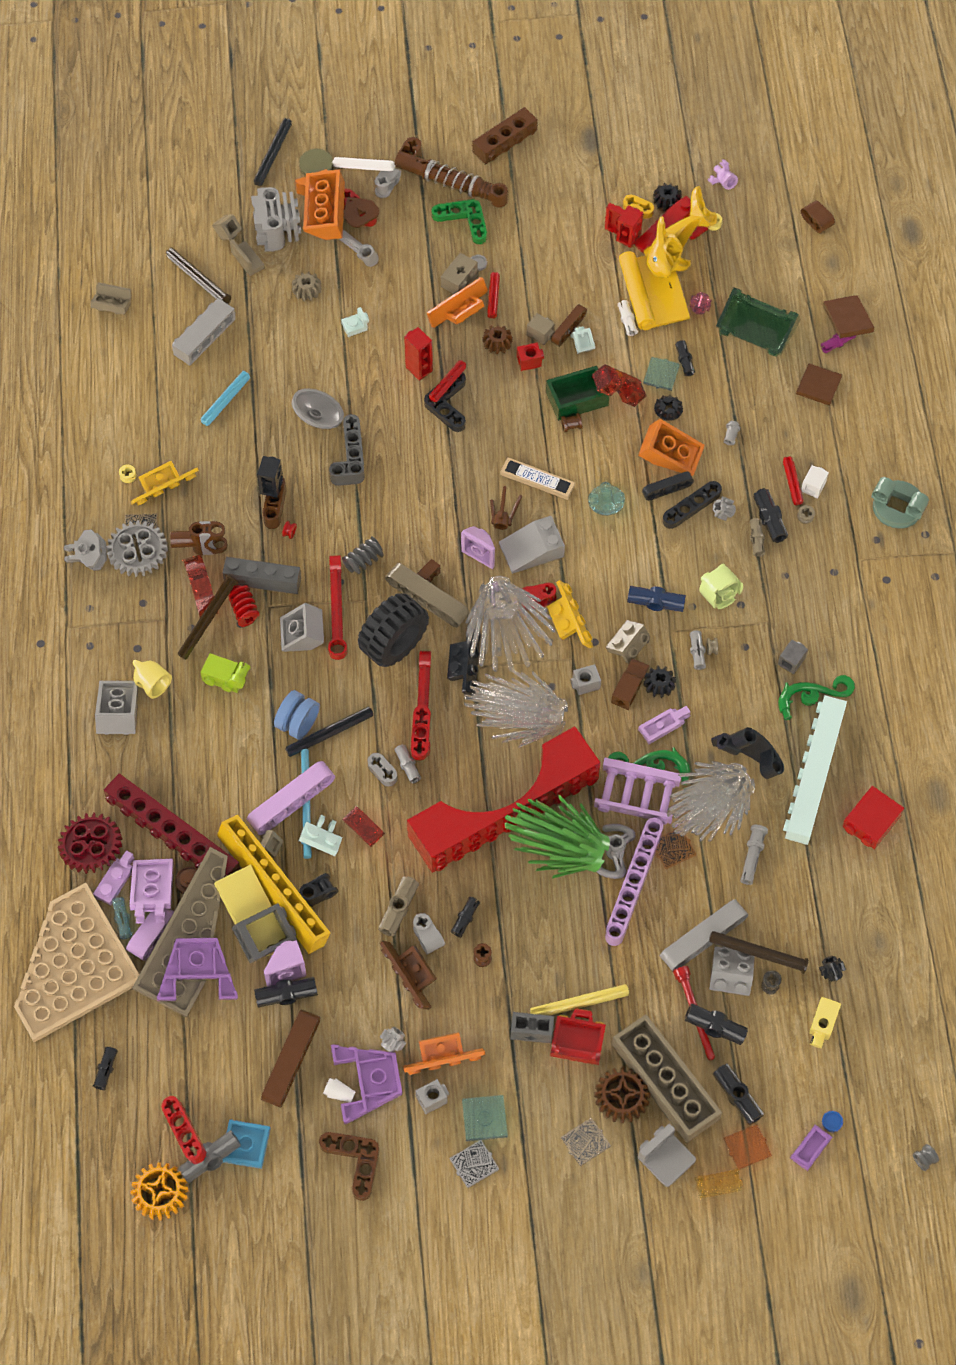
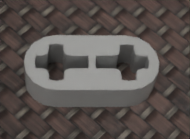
[367,753,397,786]

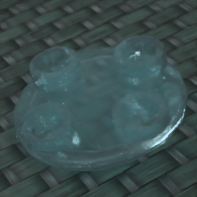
[588,482,625,516]

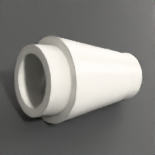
[323,1078,356,1102]

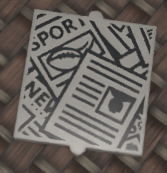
[450,1140,499,1188]

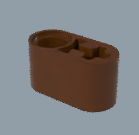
[800,200,835,233]

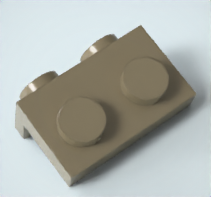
[91,283,131,314]
[606,620,650,664]

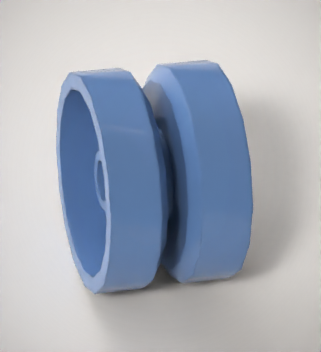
[274,690,320,740]

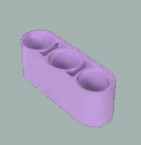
[126,909,174,961]

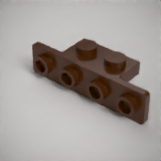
[380,941,437,1010]

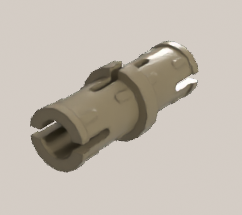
[750,518,765,557]

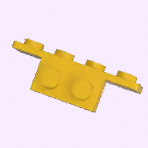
[131,461,199,506]
[547,580,593,648]

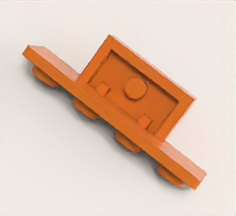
[427,277,488,328]
[403,1032,486,1075]

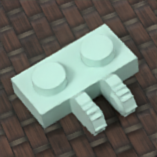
[299,815,343,856]

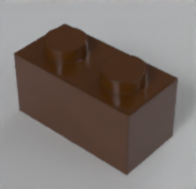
[417,559,441,583]

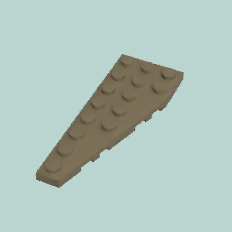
[132,847,228,1017]

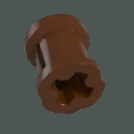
[561,413,583,432]
[473,943,492,967]

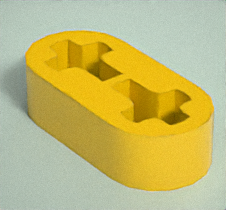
[623,195,654,219]

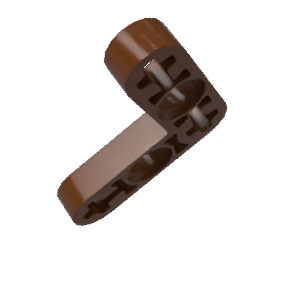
[319,1132,379,1201]

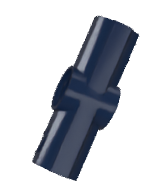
[627,586,686,612]

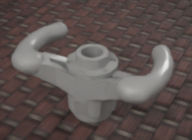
[597,824,635,879]

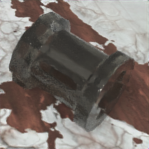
[761,970,782,995]

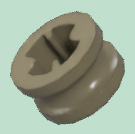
[797,505,815,524]
[707,638,718,655]

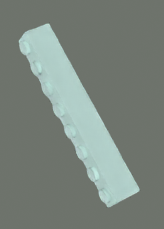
[783,695,847,845]

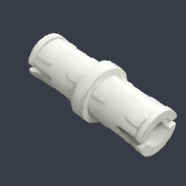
[618,300,638,336]

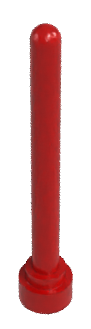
[673,966,715,1061]

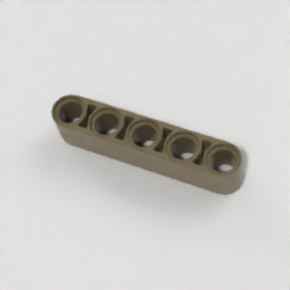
[385,563,470,628]

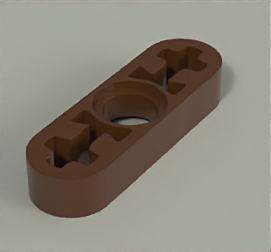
[551,304,587,347]

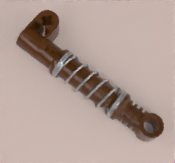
[394,137,508,208]

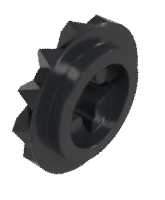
[654,395,683,421]

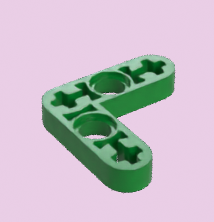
[431,199,487,245]

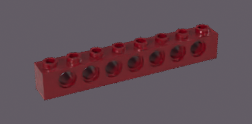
[104,773,241,877]

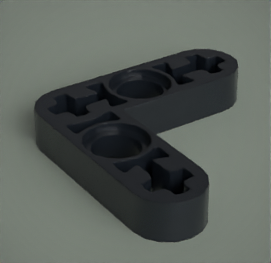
[424,372,466,432]

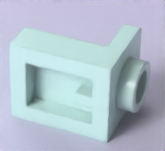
[341,307,369,337]
[570,326,595,354]

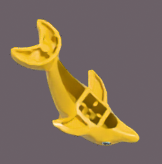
[644,186,717,278]

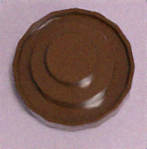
[175,867,198,895]

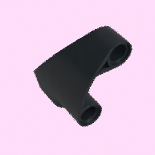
[711,727,784,779]

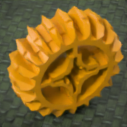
[131,1162,189,1220]

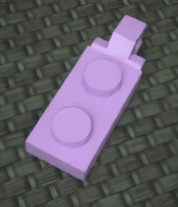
[638,706,691,744]
[93,851,135,906]

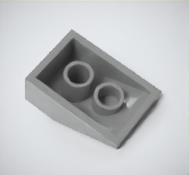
[499,516,565,574]
[95,681,138,735]

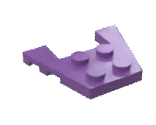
[157,938,238,1001]
[331,1045,402,1124]

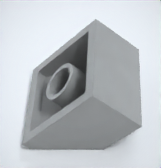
[280,603,324,652]

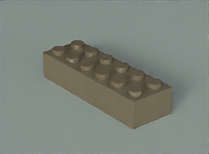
[612,1014,722,1143]

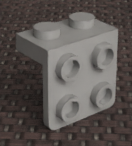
[709,947,755,996]
[638,1123,696,1187]

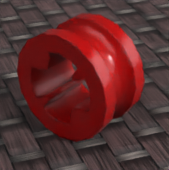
[282,521,297,539]

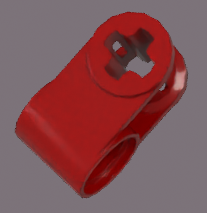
[520,582,557,611]

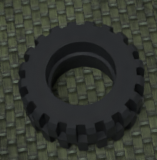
[358,593,429,667]

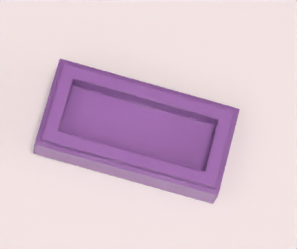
[790,1125,832,1171]

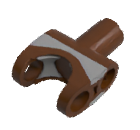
[170,521,228,555]

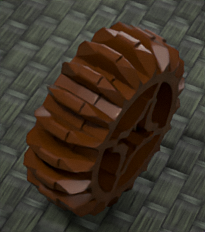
[594,1067,651,1124]

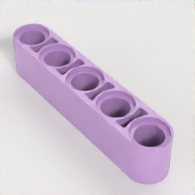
[247,761,335,835]

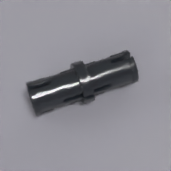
[675,340,695,377]
[450,897,480,938]
[93,1047,118,1090]

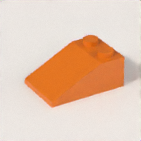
[638,419,705,476]

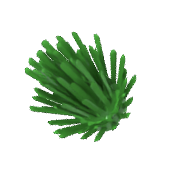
[505,795,610,878]

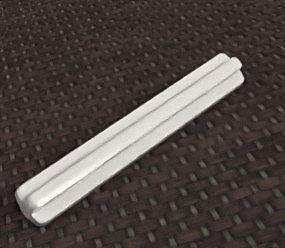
[332,157,395,171]

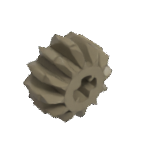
[292,271,322,302]

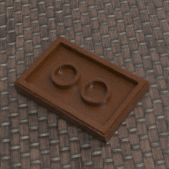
[823,295,874,339]

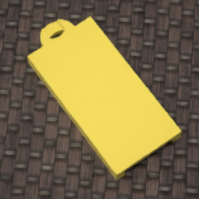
[214,865,286,956]

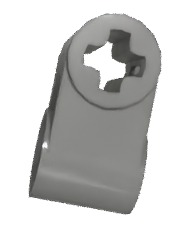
[375,168,401,198]
[413,913,445,955]

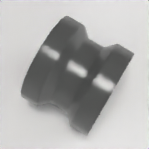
[912,1144,939,1171]

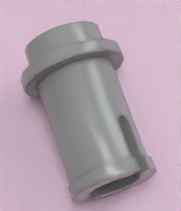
[724,421,740,445]

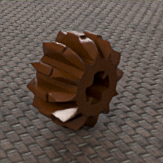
[482,324,513,355]

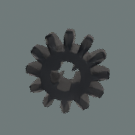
[653,182,682,211]
[644,665,676,699]

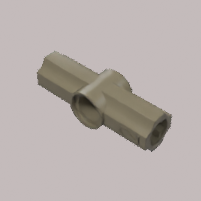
[378,876,419,936]

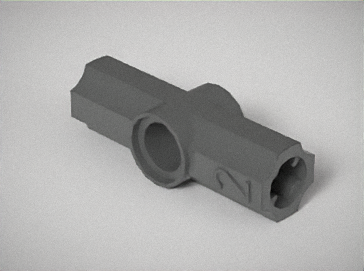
[179,1130,241,1183]

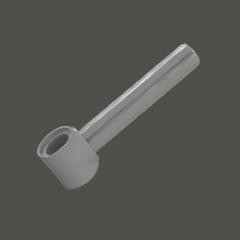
[339,230,379,267]

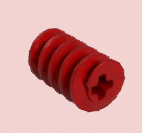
[228,585,260,627]

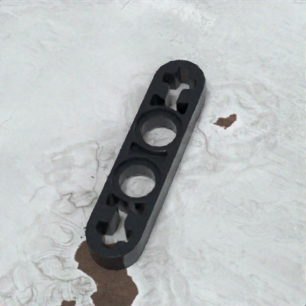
[662,481,722,529]

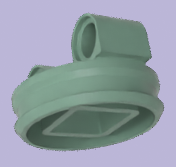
[871,477,929,528]

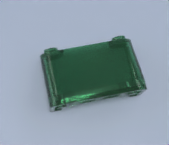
[716,287,801,357]

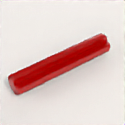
[487,272,500,319]
[429,360,466,402]
[783,456,803,506]

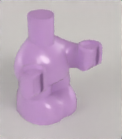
[708,159,738,190]

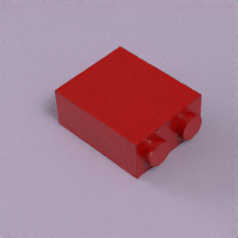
[842,785,904,850]

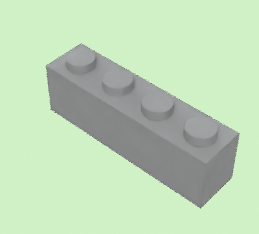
[172,298,236,365]

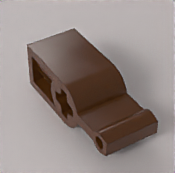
[611,658,650,710]

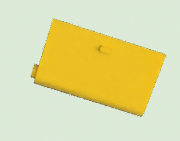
[619,251,690,330]

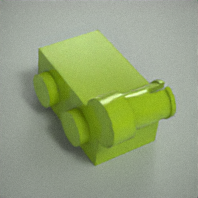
[201,653,251,693]

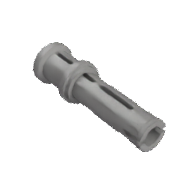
[740,824,768,885]

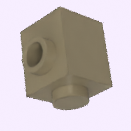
[212,215,242,240]
[527,313,555,345]

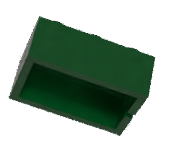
[546,365,610,421]

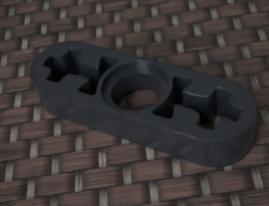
[642,472,694,501]

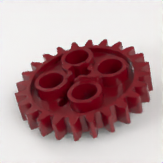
[58,812,123,874]

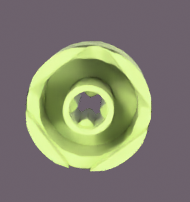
[699,564,743,609]

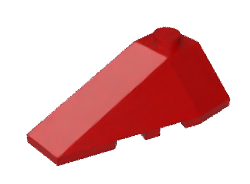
[634,196,708,254]

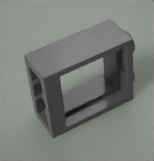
[232,903,296,964]

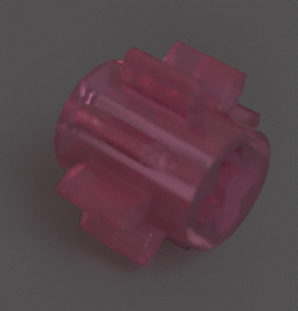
[689,292,712,315]

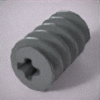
[342,536,384,574]

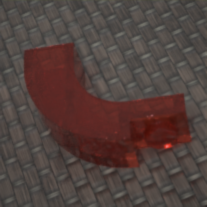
[183,555,218,618]

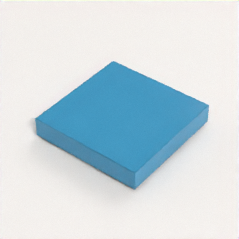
[222,1119,271,1169]

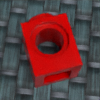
[516,343,544,371]

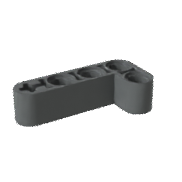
[329,414,365,486]

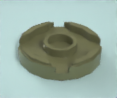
[299,149,333,176]

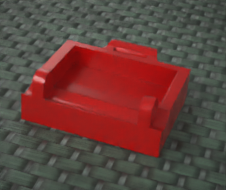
[550,1008,606,1065]

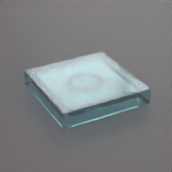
[462,1095,508,1141]

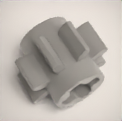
[713,496,736,521]
[380,1027,406,1053]

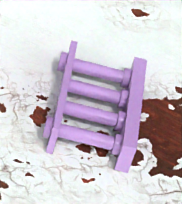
[594,758,682,825]

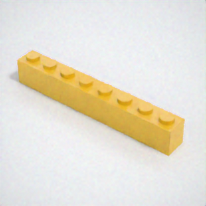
[217,815,330,954]

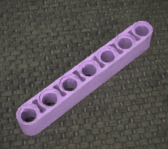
[605,818,663,946]

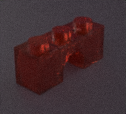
[592,364,647,407]

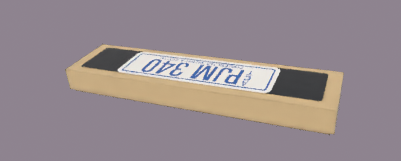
[500,458,575,500]

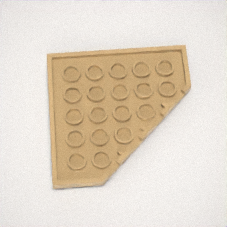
[14,883,139,1043]

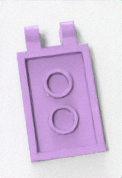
[130,859,174,924]

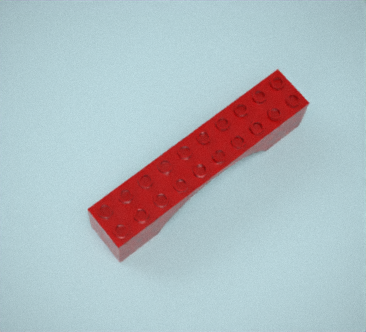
[407,726,601,873]

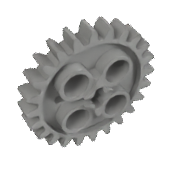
[106,520,168,577]

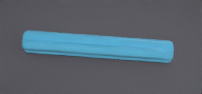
[201,371,250,426]

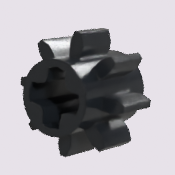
[819,956,846,981]

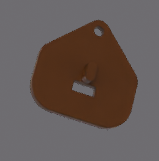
[344,198,379,228]

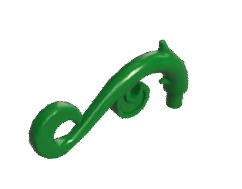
[778,675,855,721]
[608,747,691,785]

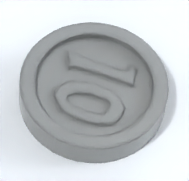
[471,255,487,271]

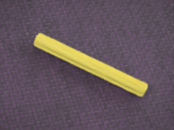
[530,984,629,1016]

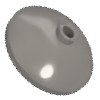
[292,389,344,429]

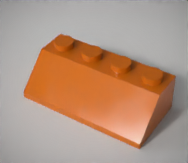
[303,169,345,240]

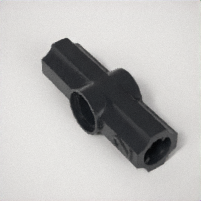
[753,488,788,543]
[254,977,318,1008]
[684,1003,748,1045]
[713,1063,764,1125]

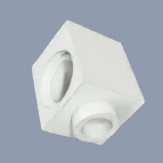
[801,465,829,499]

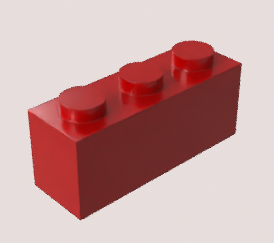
[404,327,433,381]

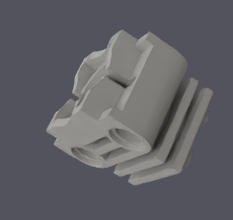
[251,187,301,252]

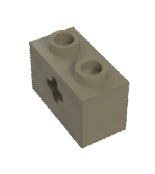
[441,253,479,294]

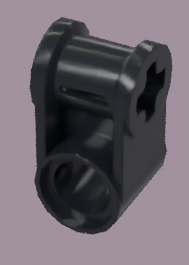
[299,873,339,907]

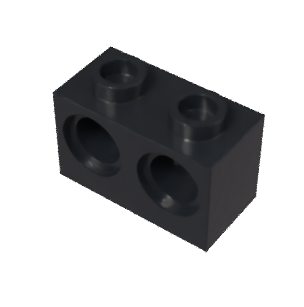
[257,456,283,498]

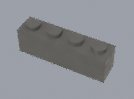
[222,557,301,594]

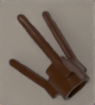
[490,486,522,530]

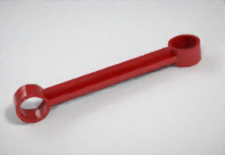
[328,555,347,660]
[414,650,431,757]

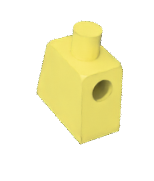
[809,997,841,1048]

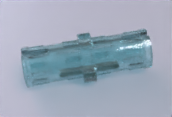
[112,897,133,939]

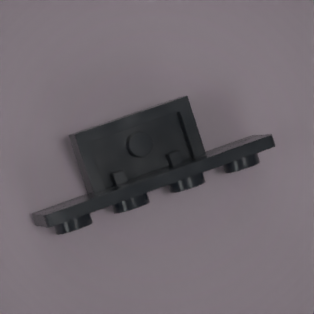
[447,624,481,699]

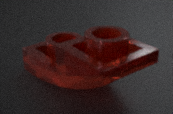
[342,806,385,847]

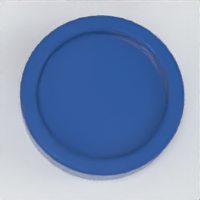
[822,1111,843,1132]

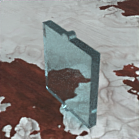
[643,357,680,391]

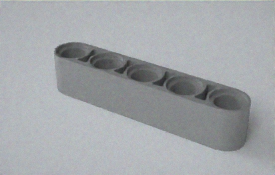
[660,899,749,972]

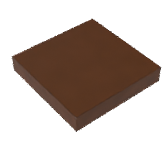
[796,363,842,406]

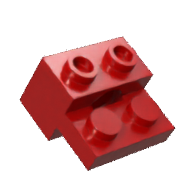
[605,203,644,248]

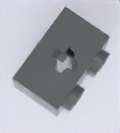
[511,1012,554,1044]

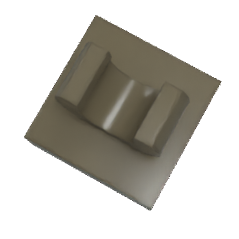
[261,830,283,858]

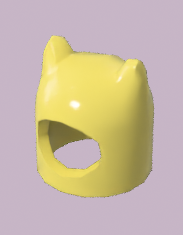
[133,660,172,699]

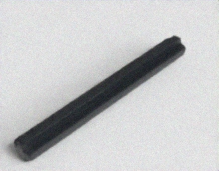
[254,118,292,186]
[285,706,373,757]

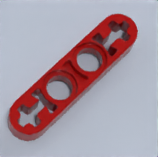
[161,1096,206,1164]

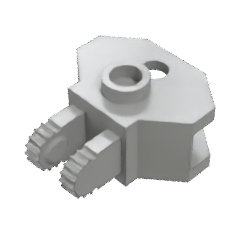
[64,529,107,571]

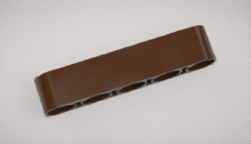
[261,1009,321,1108]

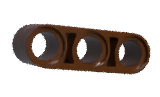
[263,477,286,529]

